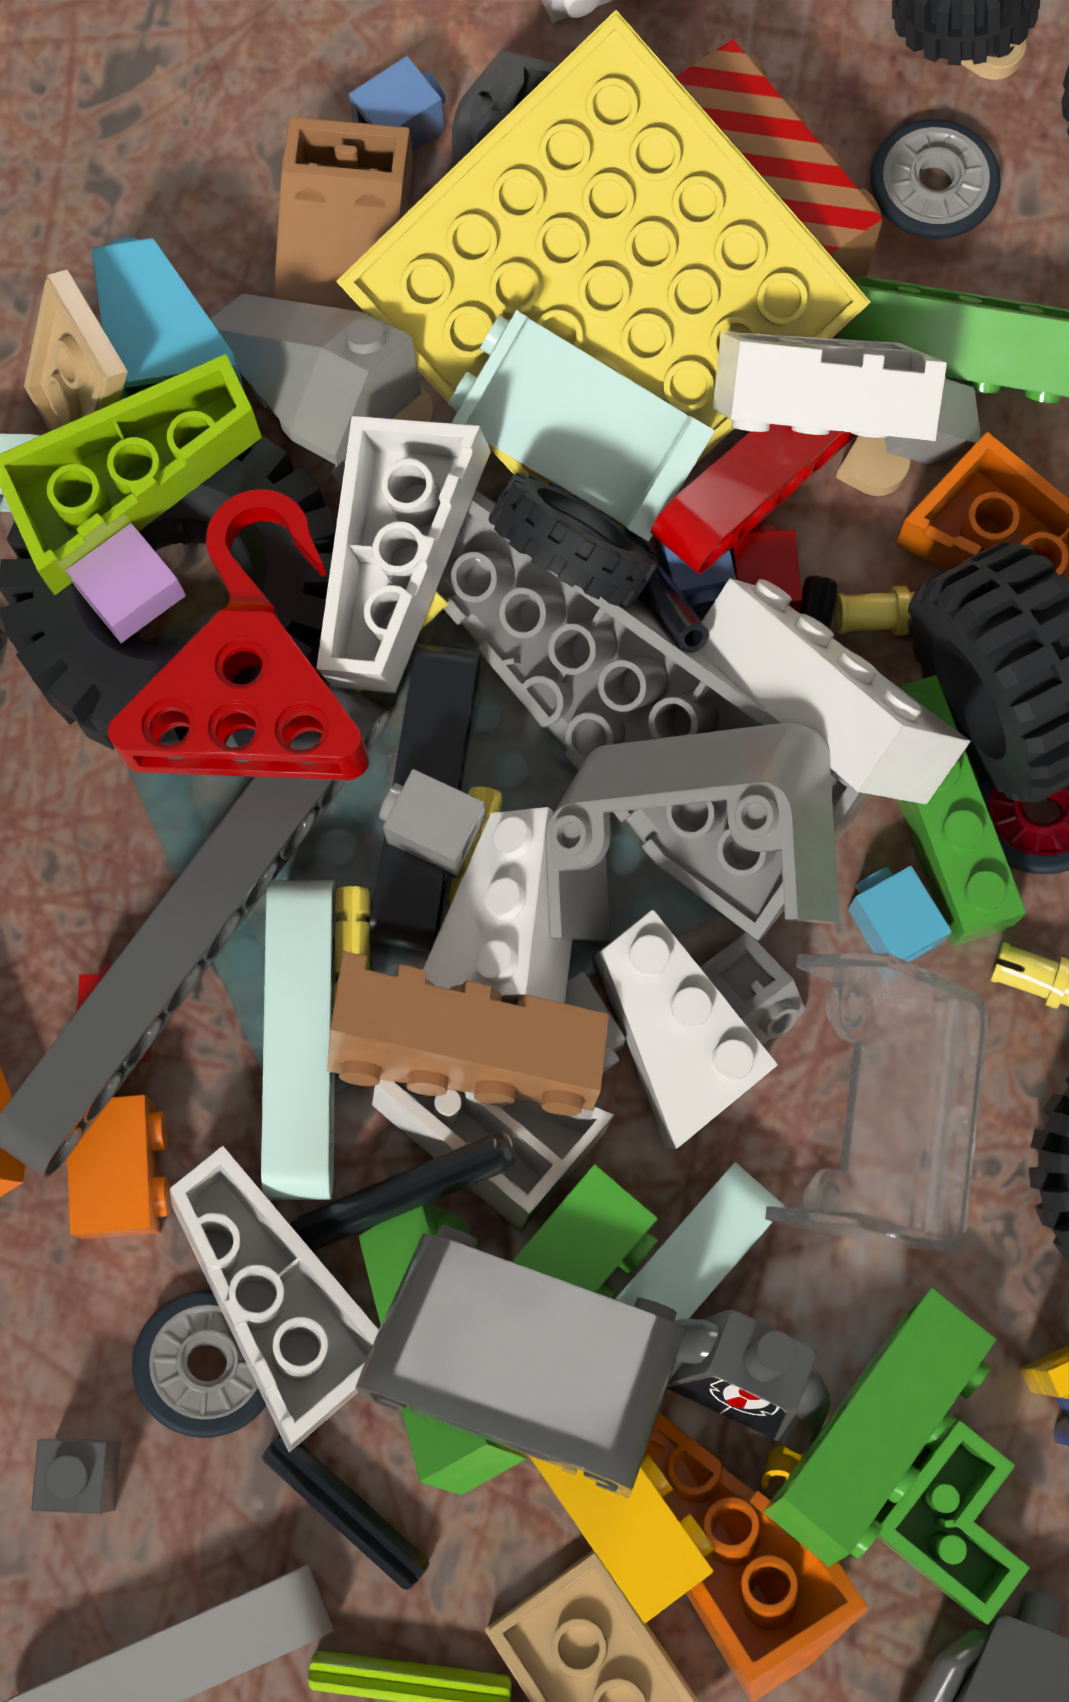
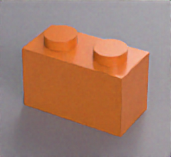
[67,1095,171,1239]

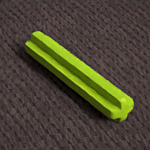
[308,1650,512,1702]

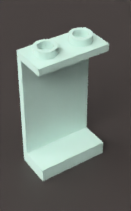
[447,310,715,542]

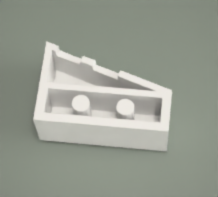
[713,332,947,441]

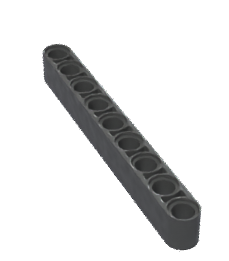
[0,682,390,1178]

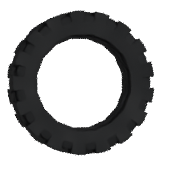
[488,473,659,607]

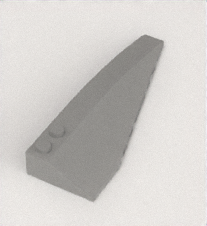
[331,459,872,940]

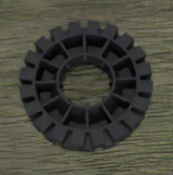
[0,436,336,750]

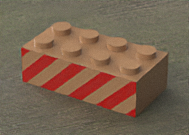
[675,39,883,276]

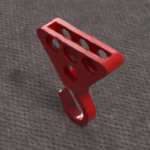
[108,489,369,780]

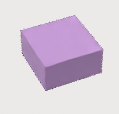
[66,523,186,643]

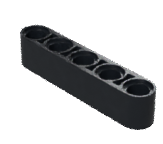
[369,642,481,952]

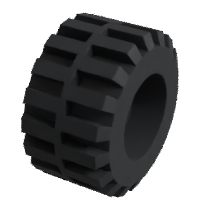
[892,0,1040,66]

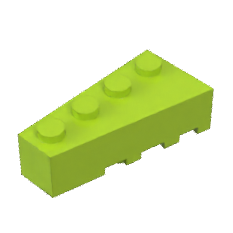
[0,354,262,595]

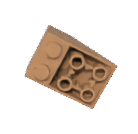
[274,117,414,312]

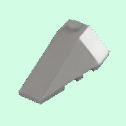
[210,294,421,466]

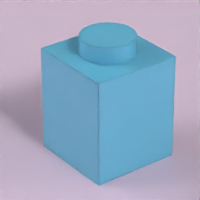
[848,866,952,975]

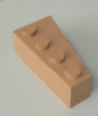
[327,951,609,1115]

